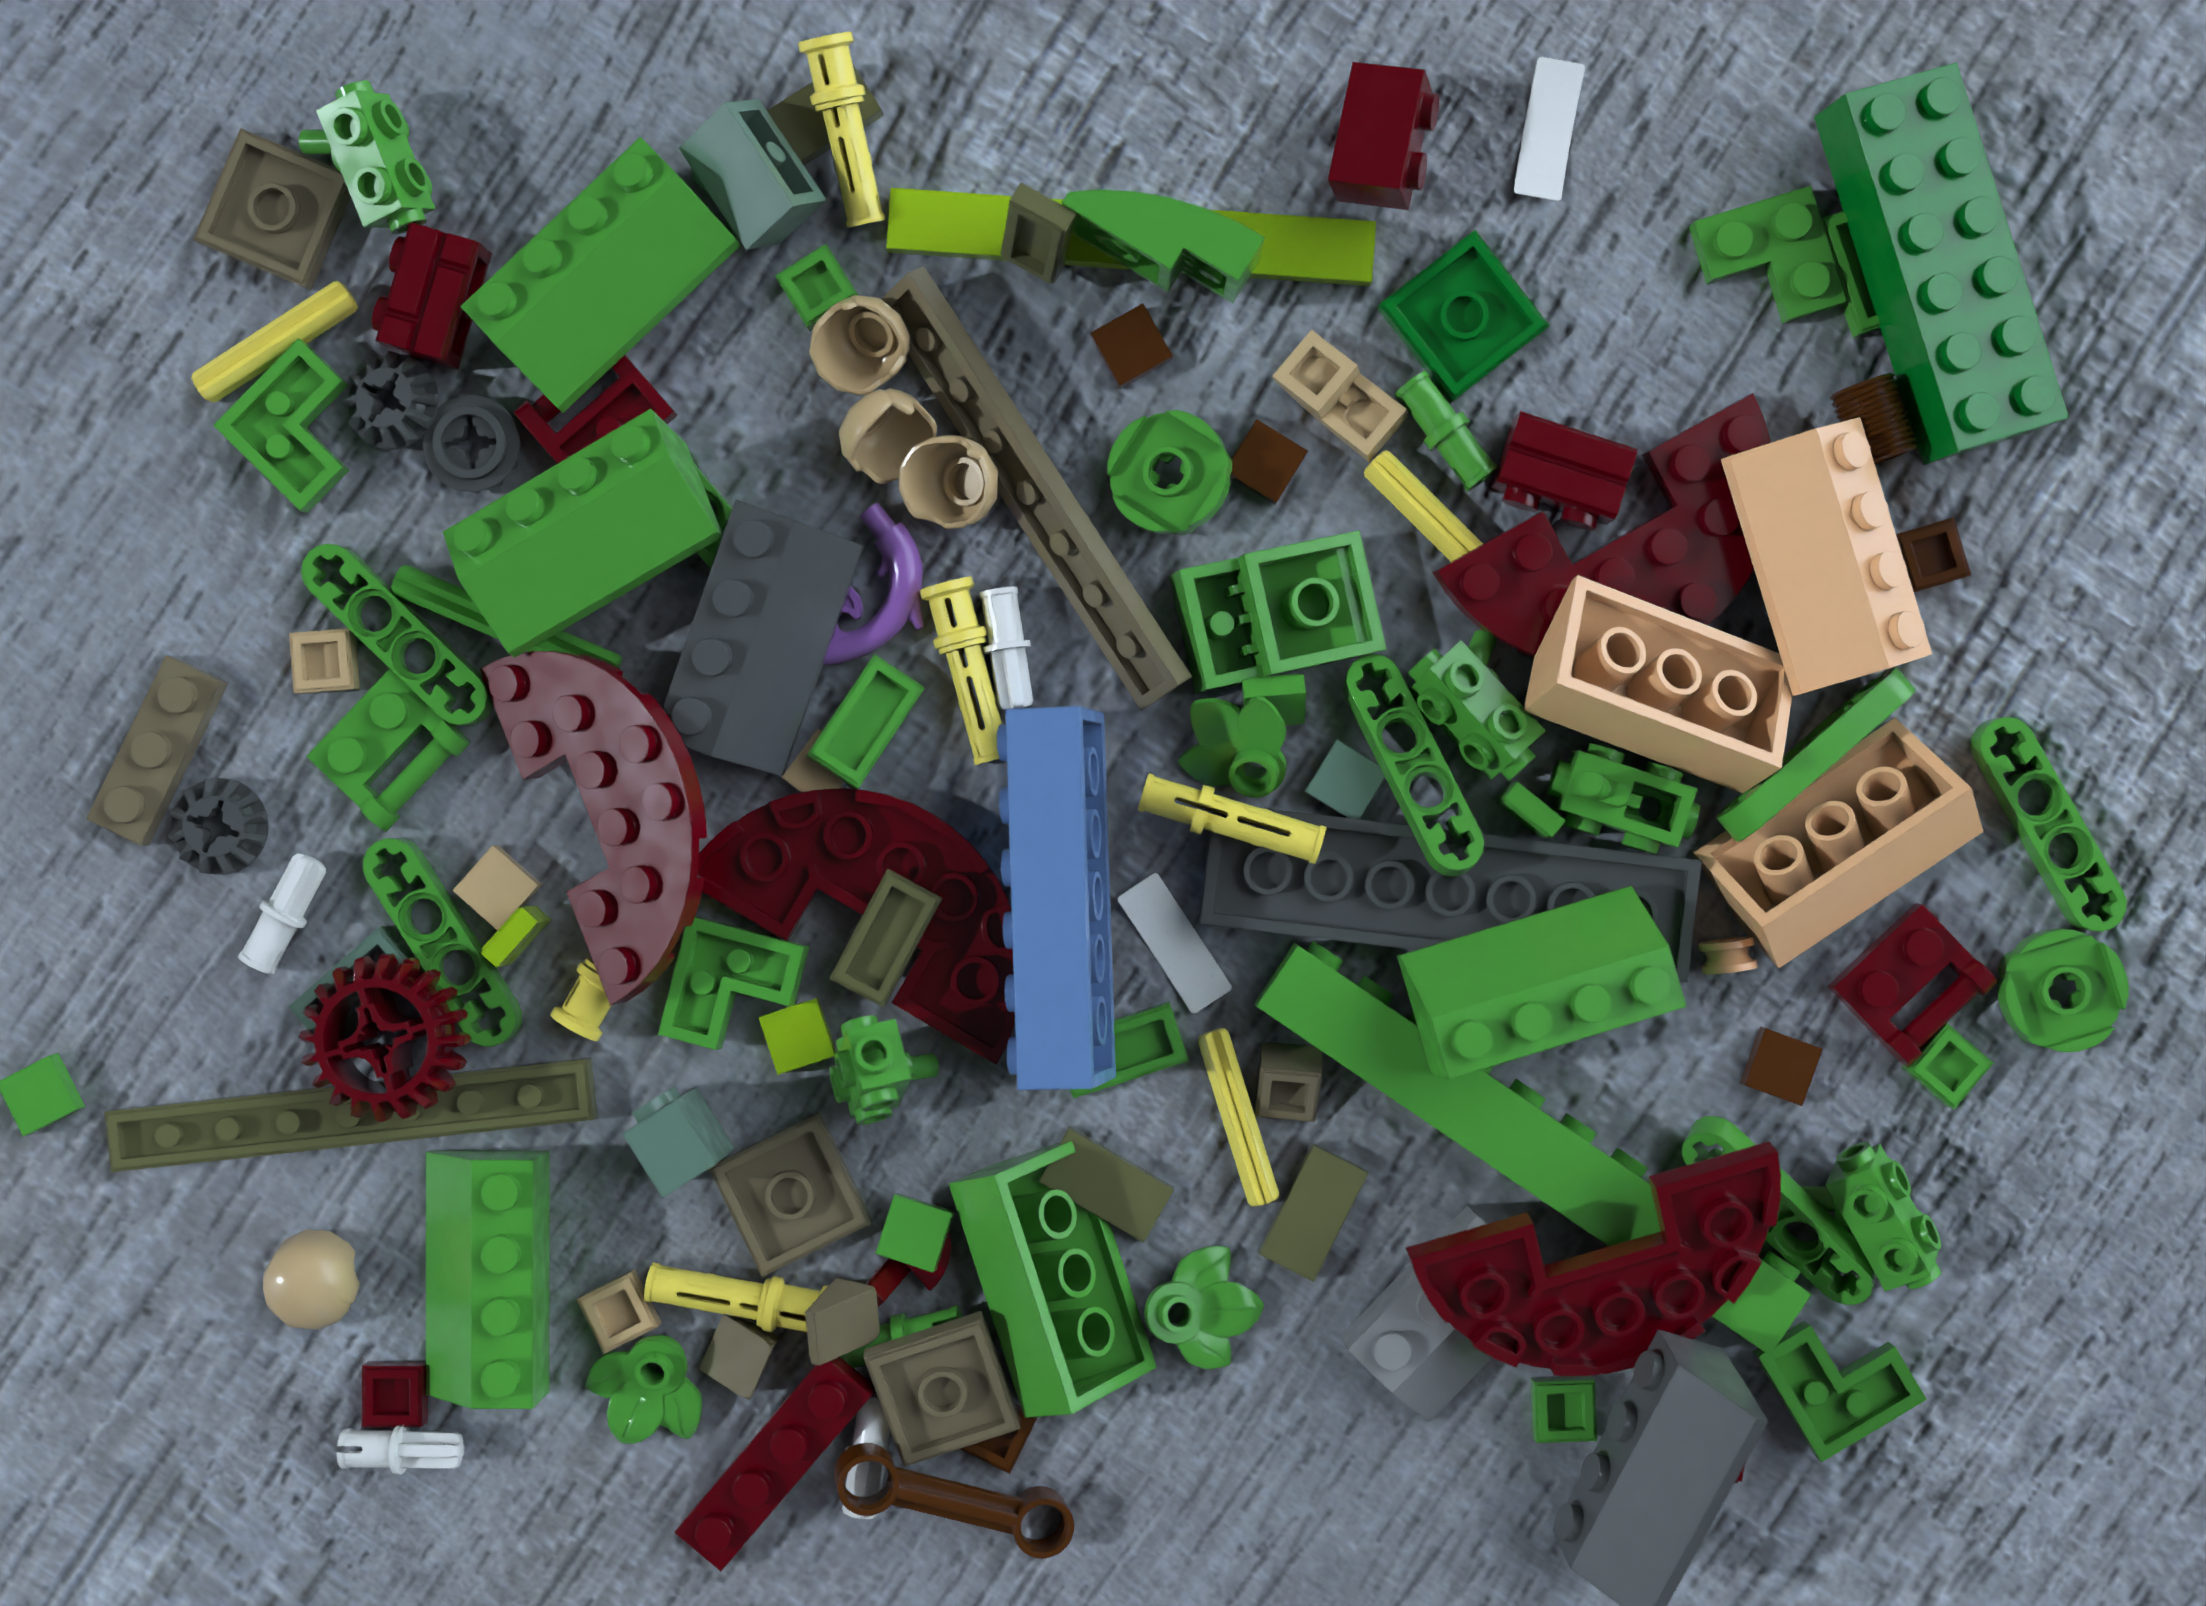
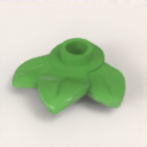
[1178,695,1287,798]
[1144,1245,1264,1369]
[585,1335,703,1444]

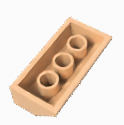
[1721,417,1932,696]
[1523,575,1792,793]
[1693,718,1983,969]

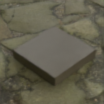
[193,128,351,291]
[709,1112,873,1277]
[864,1311,1021,1467]

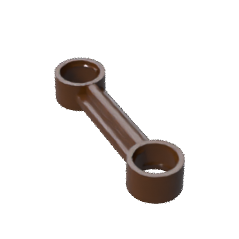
[834,1443,1074,1559]

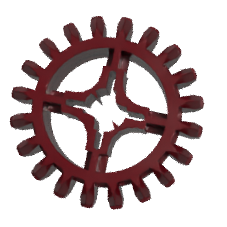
[298,953,472,1122]

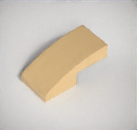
[1272,330,1409,462]

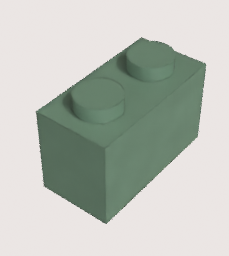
[679,99,827,250]
[622,1086,735,1198]

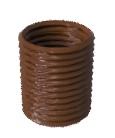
[1830,373,1920,464]

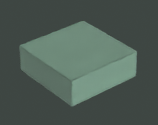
[1304,740,1385,819]

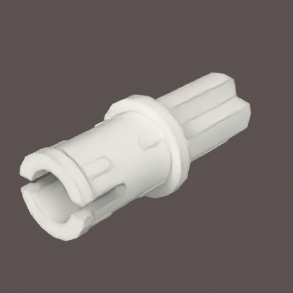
[979,587,1033,710]
[238,853,326,974]
[842,1392,893,1519]
[337,1425,465,1475]

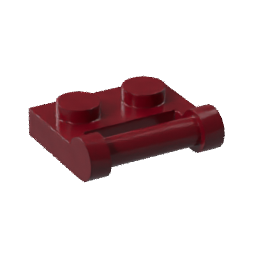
[514,354,678,464]
[1827,903,1998,1067]

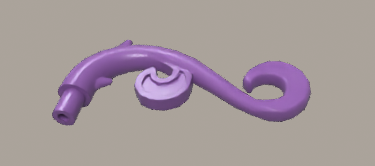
[823,502,924,665]

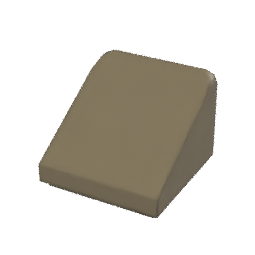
[1255,1042,1322,1122]
[805,1278,880,1365]
[699,1314,780,1400]

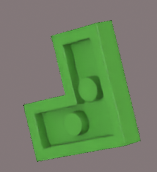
[1689,185,1847,324]
[213,338,350,513]
[658,916,810,1050]
[1752,1320,1927,1462]

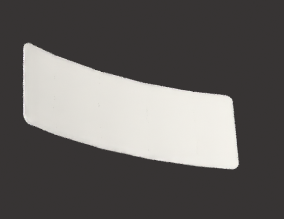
[1514,57,1585,201]
[1118,873,1232,1013]

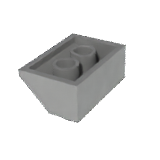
[1341,1205,1492,1422]

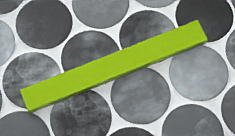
[886,188,1376,286]

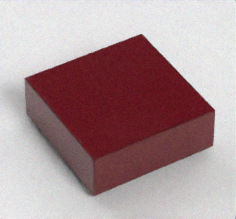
[361,1361,428,1427]

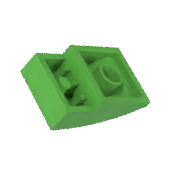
[1062,189,1265,304]
[1169,530,1387,694]

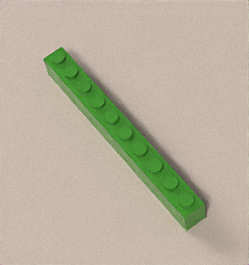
[1253,941,1812,1355]

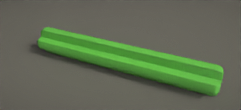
[391,565,622,669]

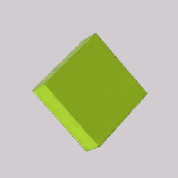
[481,905,552,968]
[758,997,837,1075]

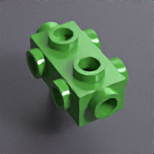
[299,80,436,234]
[1408,630,1546,781]
[1547,743,1700,855]
[829,1015,939,1125]
[1801,1142,1941,1292]

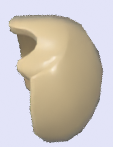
[809,295,910,395]
[839,388,937,484]
[898,435,998,529]
[263,1229,360,1330]

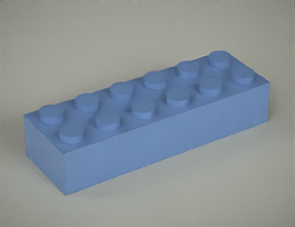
[997,706,1116,1090]

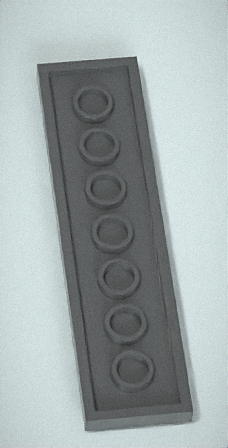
[1199,808,1702,982]

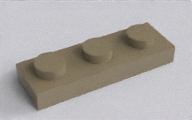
[86,655,228,846]

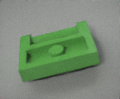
[306,669,471,832]

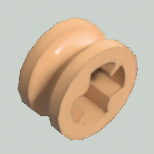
[1698,936,1758,975]

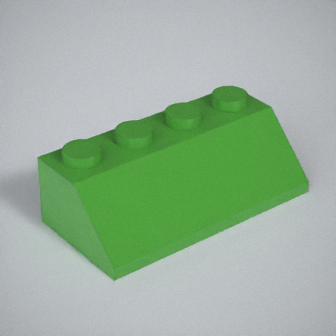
[461,137,741,413]
[443,409,723,658]
[1397,886,1687,1080]
[949,1141,1157,1418]
[426,1150,550,1409]

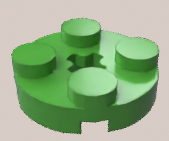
[1108,410,1232,536]
[1997,928,2129,1052]

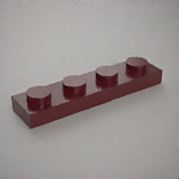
[674,1357,875,1571]

